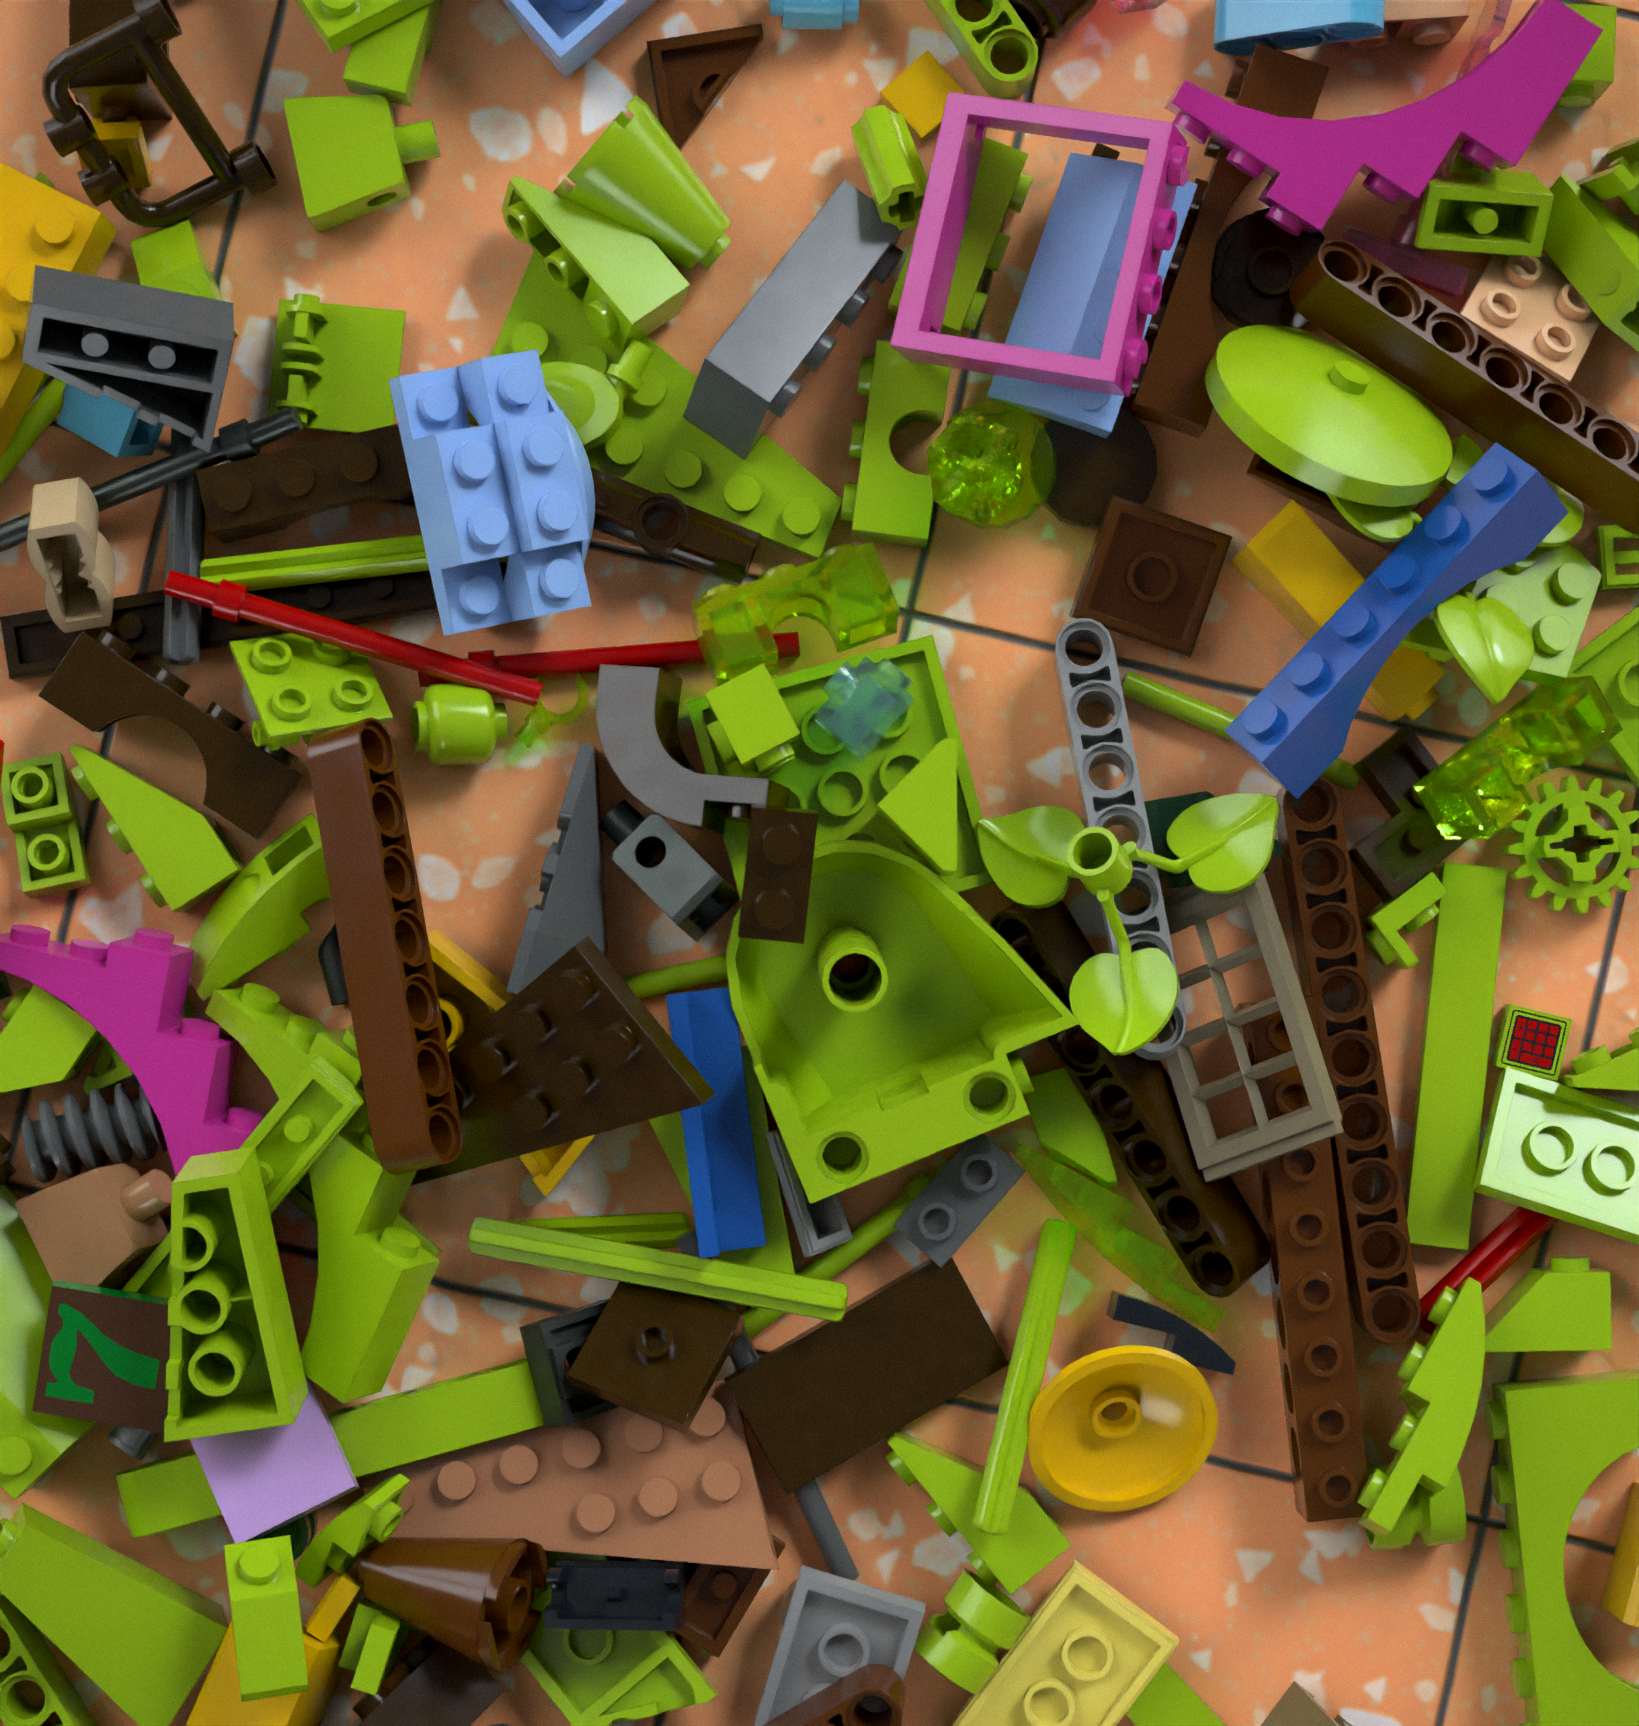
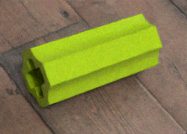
[851,104,928,230]

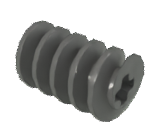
[21,1083,167,1183]

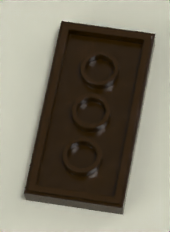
[723,1257,1009,1495]

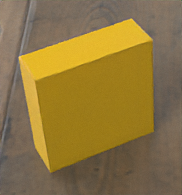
[880,50,966,144]
[305,1565,363,1643]

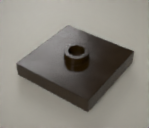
[567,1282,745,1435]

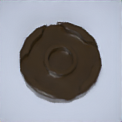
[1211,208,1325,329]
[1031,408,1157,529]

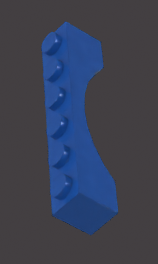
[1224,442,1569,800]

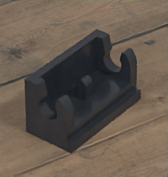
[544,1559,686,1631]

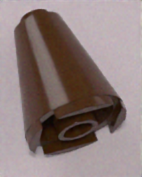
[359,1537,548,1671]

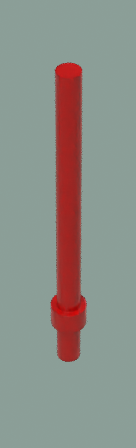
[164,570,544,707]
[418,632,800,687]

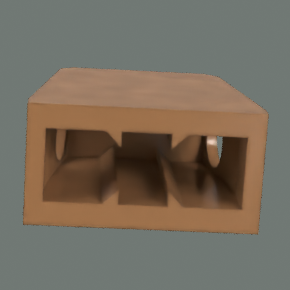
[14,1162,172,1290]

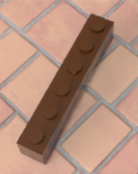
[1129,43,1329,438]

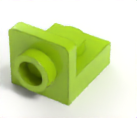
[1360,872,1448,970]

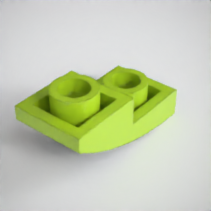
[1,752,92,899]
[295,1473,410,1589]

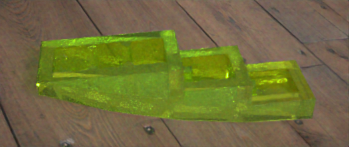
[1011,1141,1226,1334]

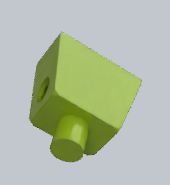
[283,94,441,232]

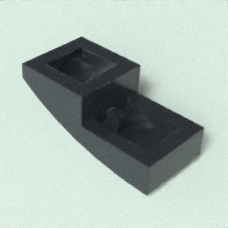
[1106,1290,1236,1375]

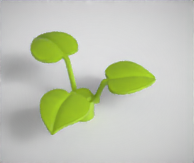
[1325,475,1584,706]
[977,793,1279,1055]

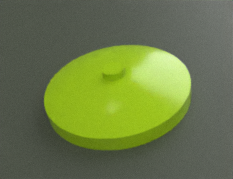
[1205,325,1453,507]

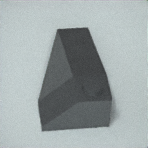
[506,743,615,994]

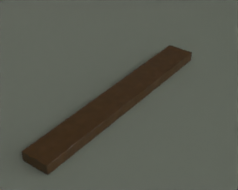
[0,562,508,681]

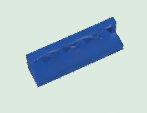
[666,987,766,1258]

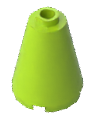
[553,95,732,270]

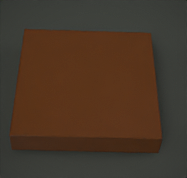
[1069,495,1233,657]

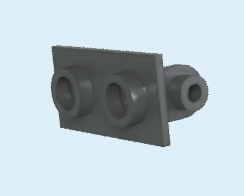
[893,1133,1026,1268]

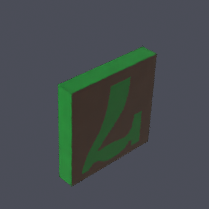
[33,1280,170,1433]

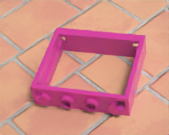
[890,92,1190,397]

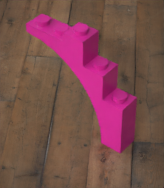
[1164,0,1603,237]
[0,924,266,1178]

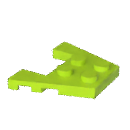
[1395,434,1602,687]

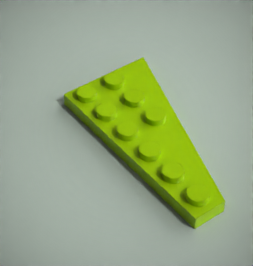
[468,250,843,562]

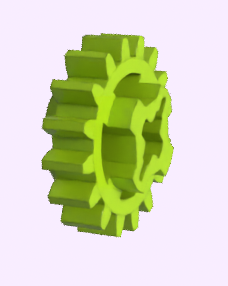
[1502,775,1639,914]

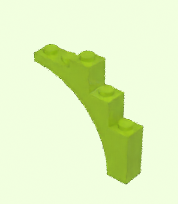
[205,983,440,1403]

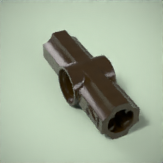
[590,467,761,587]

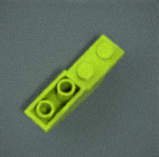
[189,812,331,1001]
[1357,1277,1485,1537]

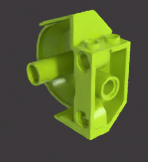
[725,840,1079,1204]

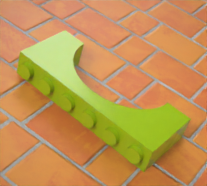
[1484,1369,1639,1726]

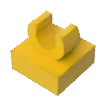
[77,116,153,188]

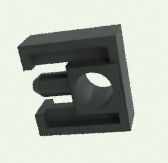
[519,1299,620,1428]

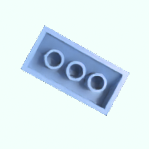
[986,153,1198,438]

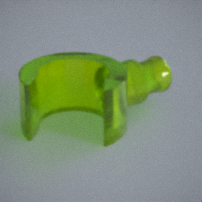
[514,673,590,748]

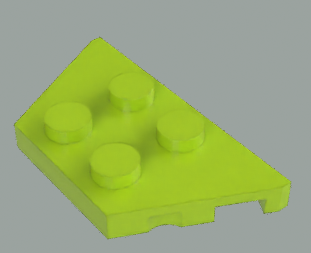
[521,1550,719,1726]

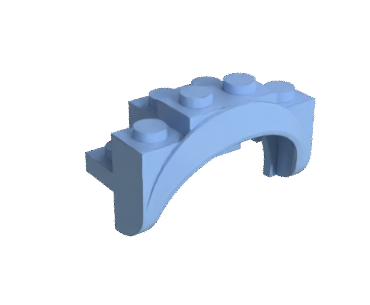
[389,349,595,636]

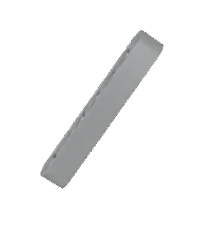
[1055,618,1186,1060]

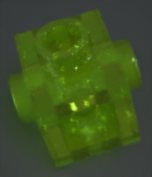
[927,407,1024,526]

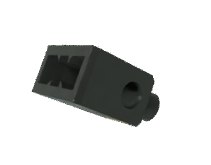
[599,800,740,942]

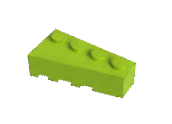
[164,1147,309,1443]

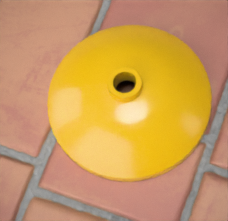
[1026,1345,1218,1512]

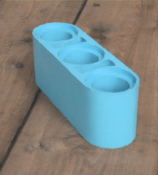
[1213,0,1385,56]

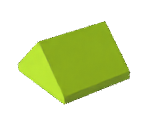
[875,738,957,876]

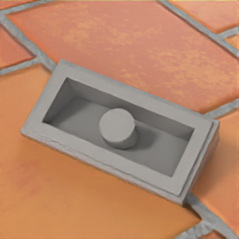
[765,1127,853,1258]

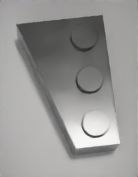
[22,265,234,453]

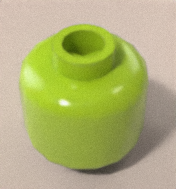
[411,683,508,766]

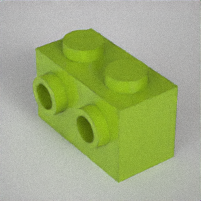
[705,663,801,777]

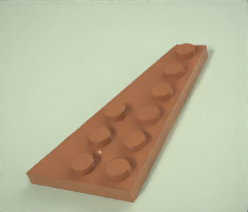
[360,1380,779,1570]

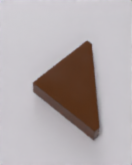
[646,23,763,151]

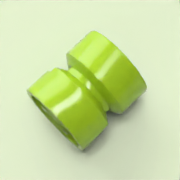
[1364,1463,1466,1551]
[914,1569,1032,1694]

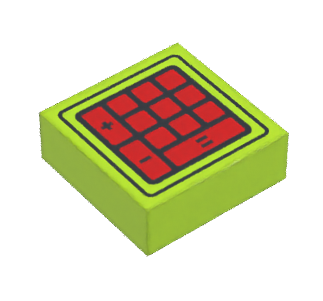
[1491,1004,1572,1081]

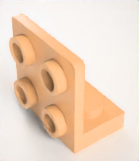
[1458,254,1601,385]

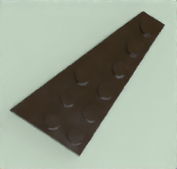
[411,936,716,1186]

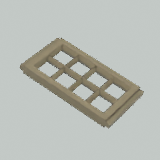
[1125,873,1344,1182]

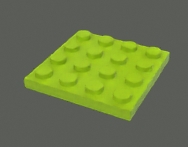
[686,635,995,901]

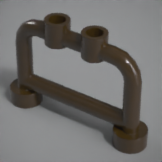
[42,0,278,228]

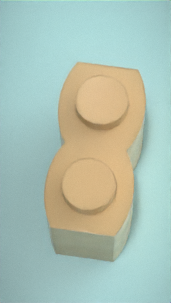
[27,477,116,633]

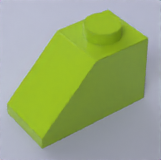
[1414,168,1554,257]
[130,217,238,337]
[1485,1255,1612,1352]
[224,1535,309,1702]

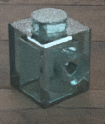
[815,656,915,762]

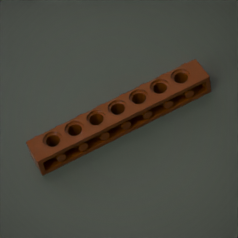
[1240,996,1368,1523]

